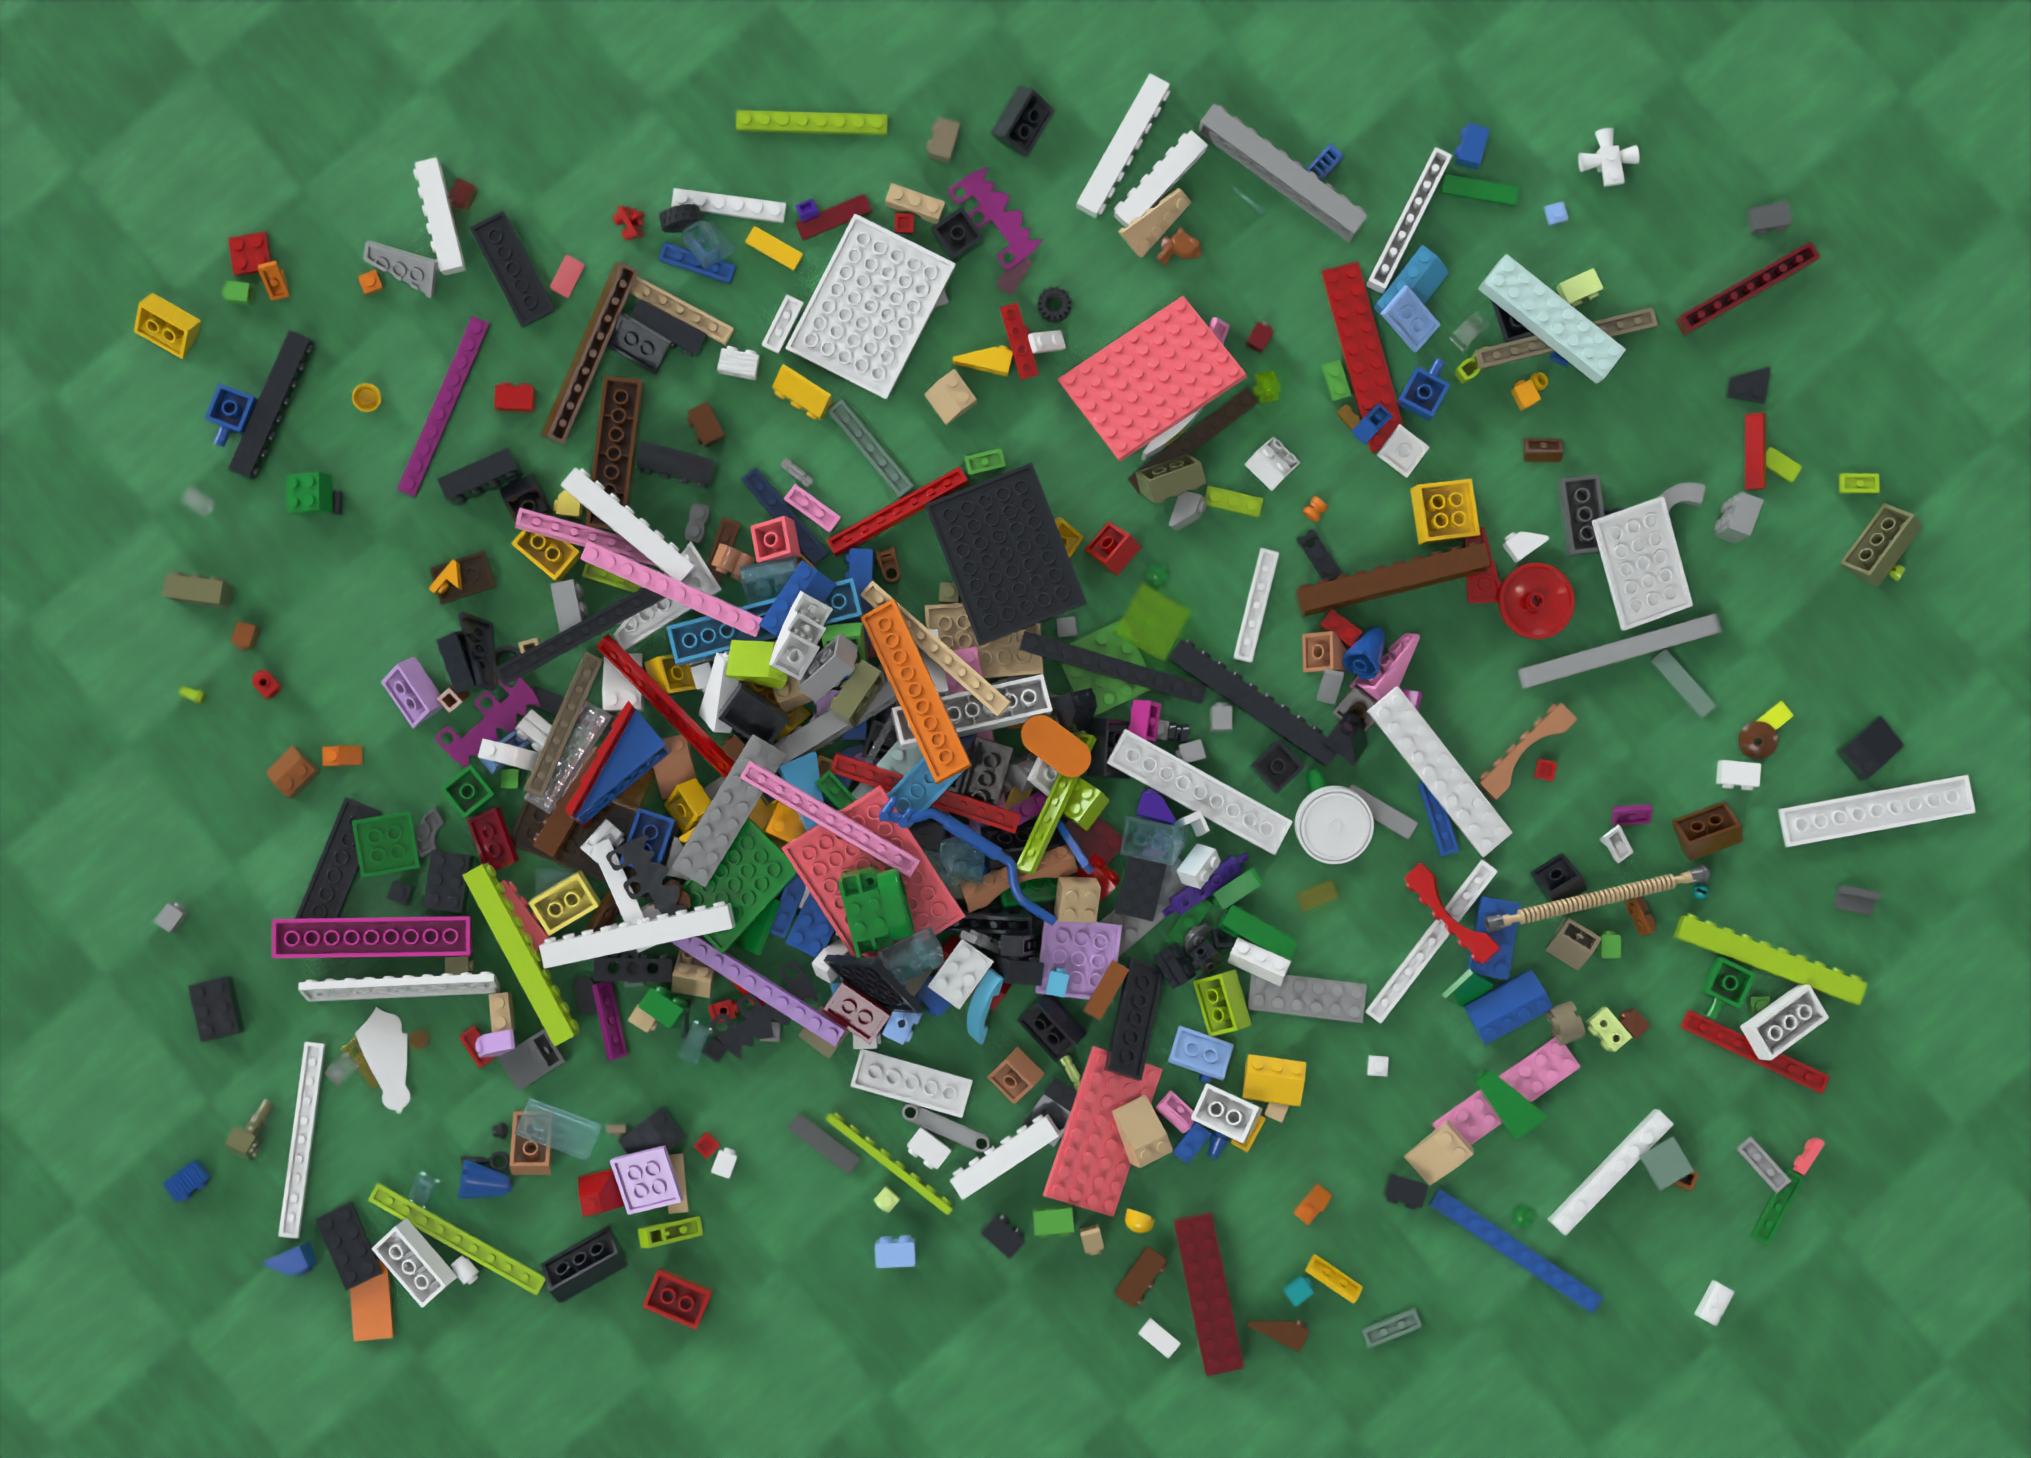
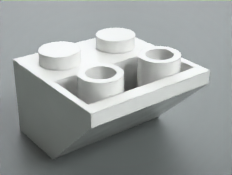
[1245,436,1300,491]

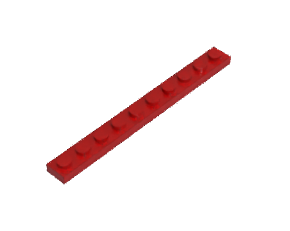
[596,634,735,778]
[830,753,1022,834]

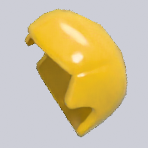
[352,383,381,413]
[1125,1209,1155,1233]

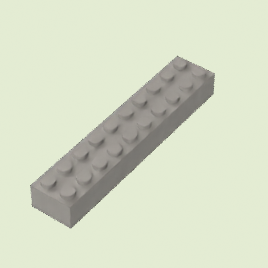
[1198,104,1368,243]

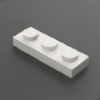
[762,294,804,354]

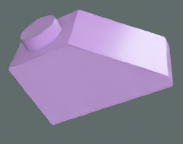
[475,1029,515,1058]

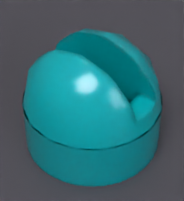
[1692,884,1709,900]

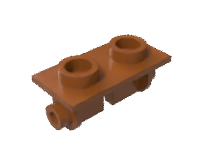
[1624,897,1657,936]

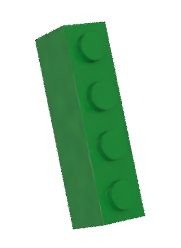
[1218,904,1299,961]

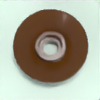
[1738,721,1778,759]

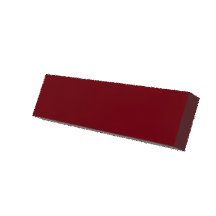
[795,193,872,241]

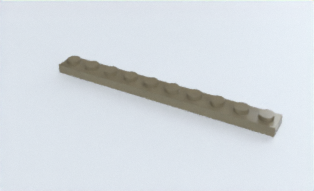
[1474,307,1658,370]

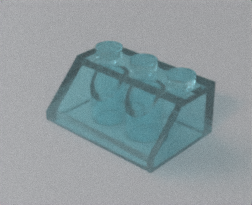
[1120,816,1188,865]

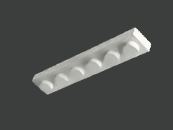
[671,188,787,223]

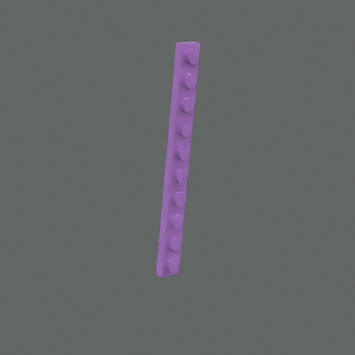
[673,936,846,1047]

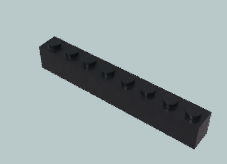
[228,330,315,481]

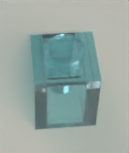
[679,1021,713,1065]

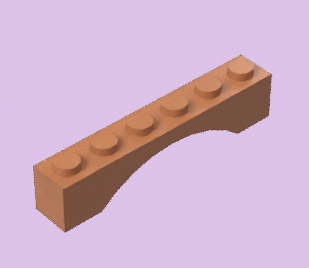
[1477,703,1578,801]
[959,844,1078,912]

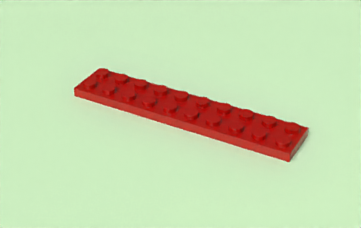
[1321,262,1404,453]

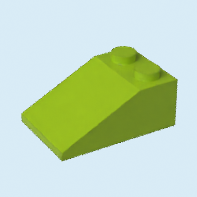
[725,640,788,690]

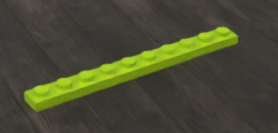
[368,1183,546,1296]

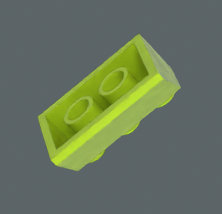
[1193,969,1252,1036]

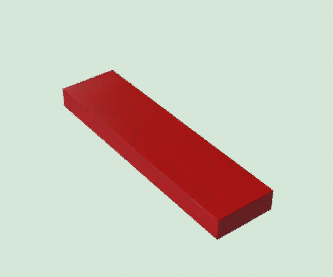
[1745,412,1766,491]

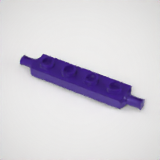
[1162,852,1249,918]

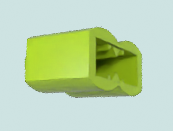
[1453,346,1488,384]

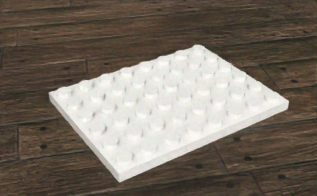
[785,214,956,400]

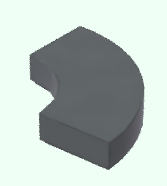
[415,807,446,859]

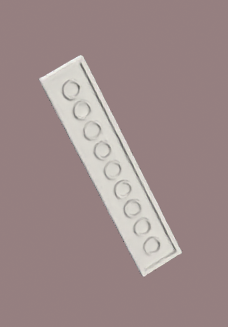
[1367,686,1513,857]
[1107,729,1293,855]
[1778,775,1976,847]
[298,972,501,1002]

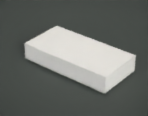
[1138,1318,1181,1359]

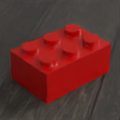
[642,1268,714,1330]

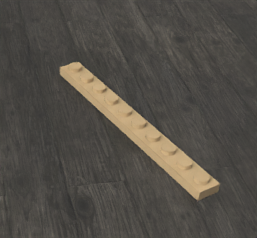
[860,580,1012,718]

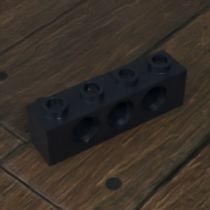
[593,954,674,982]

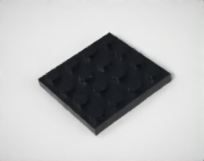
[823,954,923,1014]

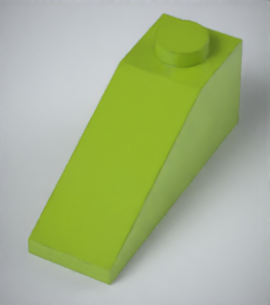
[638,1216,703,1248]

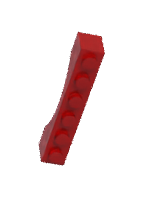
[1404,862,1502,964]

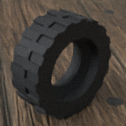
[658,204,703,233]

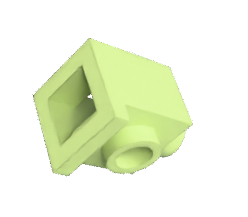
[874,1185,901,1213]

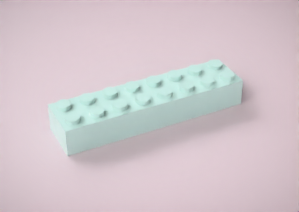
[1478,254,1626,384]

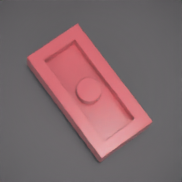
[1792,1137,1825,1175]

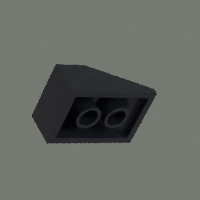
[1835,716,1905,781]
[1022,1077,1077,1147]
[618,1106,688,1154]

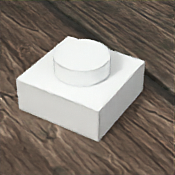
[1367,1055,1389,1076]

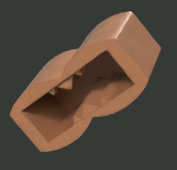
[711,543,755,581]

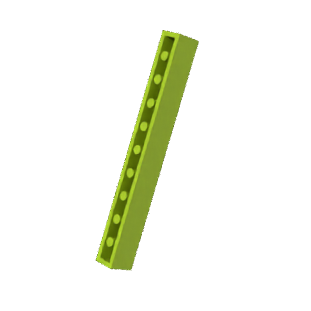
[462,863,579,1047]
[1673,913,1868,1005]

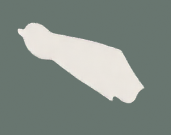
[355,1007,410,1114]

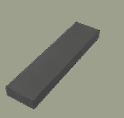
[788,1112,861,1175]

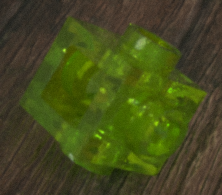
[1253,371,1281,403]

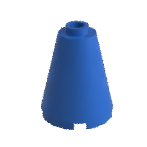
[1342,627,1386,679]
[458,1160,513,1199]

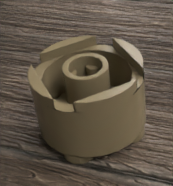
[1545,1001,1586,1046]

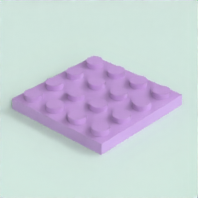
[1035,920,1122,1003]

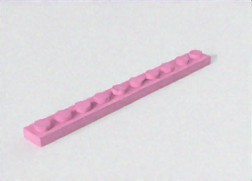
[580,541,763,637]
[740,760,920,877]

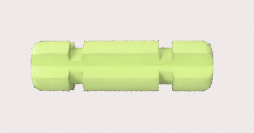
[1060,1055,1081,1091]

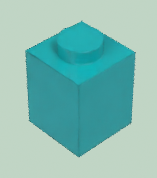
[1282,1275,1314,1307]

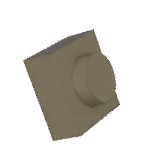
[606,1124,628,1136]

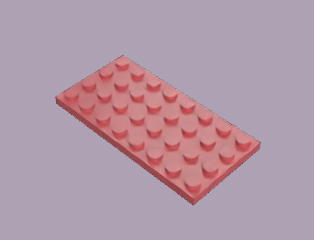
[1043,1046,1163,1217]

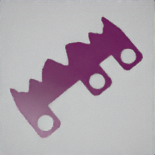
[948,167,1042,269]
[435,678,541,768]

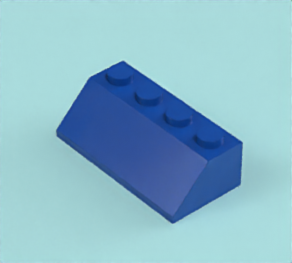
[759,560,837,638]
[1463,969,1553,1045]

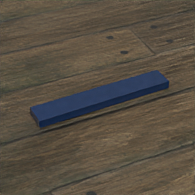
[741,467,829,566]

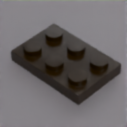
[429,550,497,605]

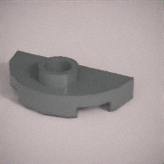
[1182,923,1213,957]

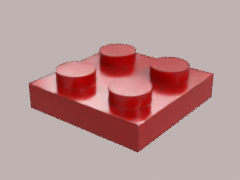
[228,232,272,277]

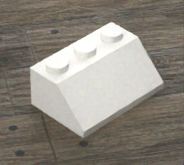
[1191,1083,1263,1144]

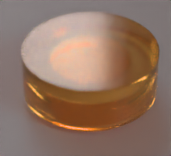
[409,1030,430,1049]

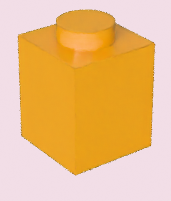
[1510,379,1541,411]

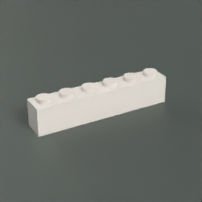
[1114,130,1208,228]
[413,157,466,276]
[950,1114,1061,1200]

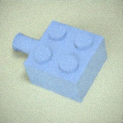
[882,1011,922,1045]

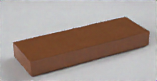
[1083,960,1129,1020]

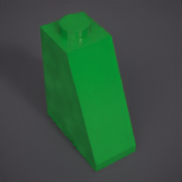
[1211,868,1264,910]

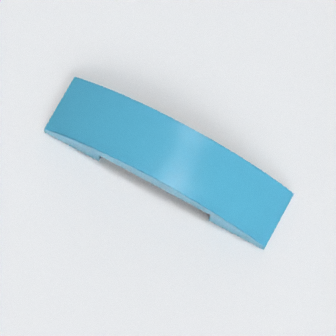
[967,969,1004,1045]

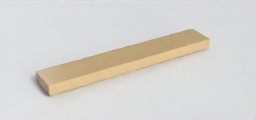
[629,276,735,346]

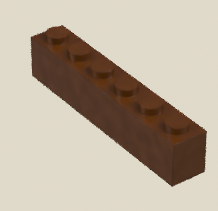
[533,745,598,859]

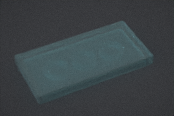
[515,1098,602,1161]

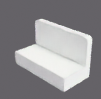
[1175,810,1210,837]

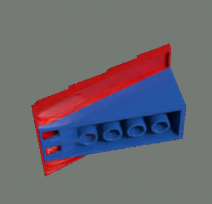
[566,700,672,829]

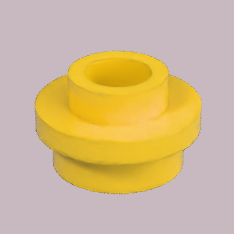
[1530,372,1548,391]

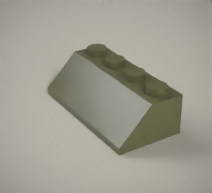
[1840,503,1922,587]

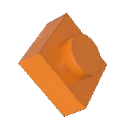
[358,270,384,295]

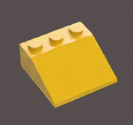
[1410,479,1480,545]

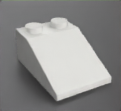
[602,653,644,712]

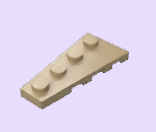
[1118,188,1191,258]

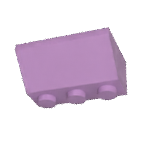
[381,656,443,728]

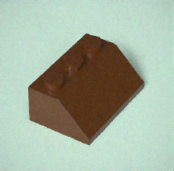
[1671,801,1743,861]

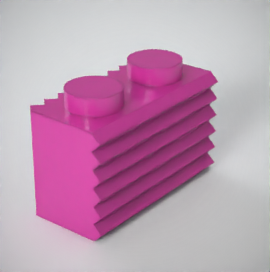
[1128,700,1162,742]

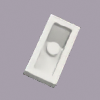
[1600,825,1633,863]

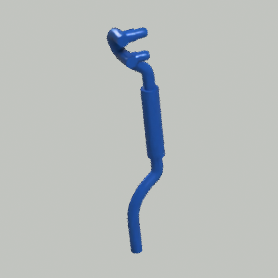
[878,796,1057,926]

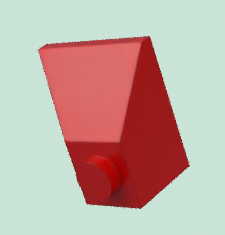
[578,1169,625,1217]

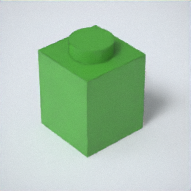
[222,280,254,306]
[1598,931,1621,958]

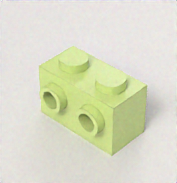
[1586,1007,1632,1052]

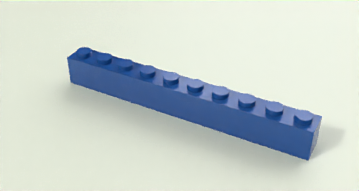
[841,548,874,741]

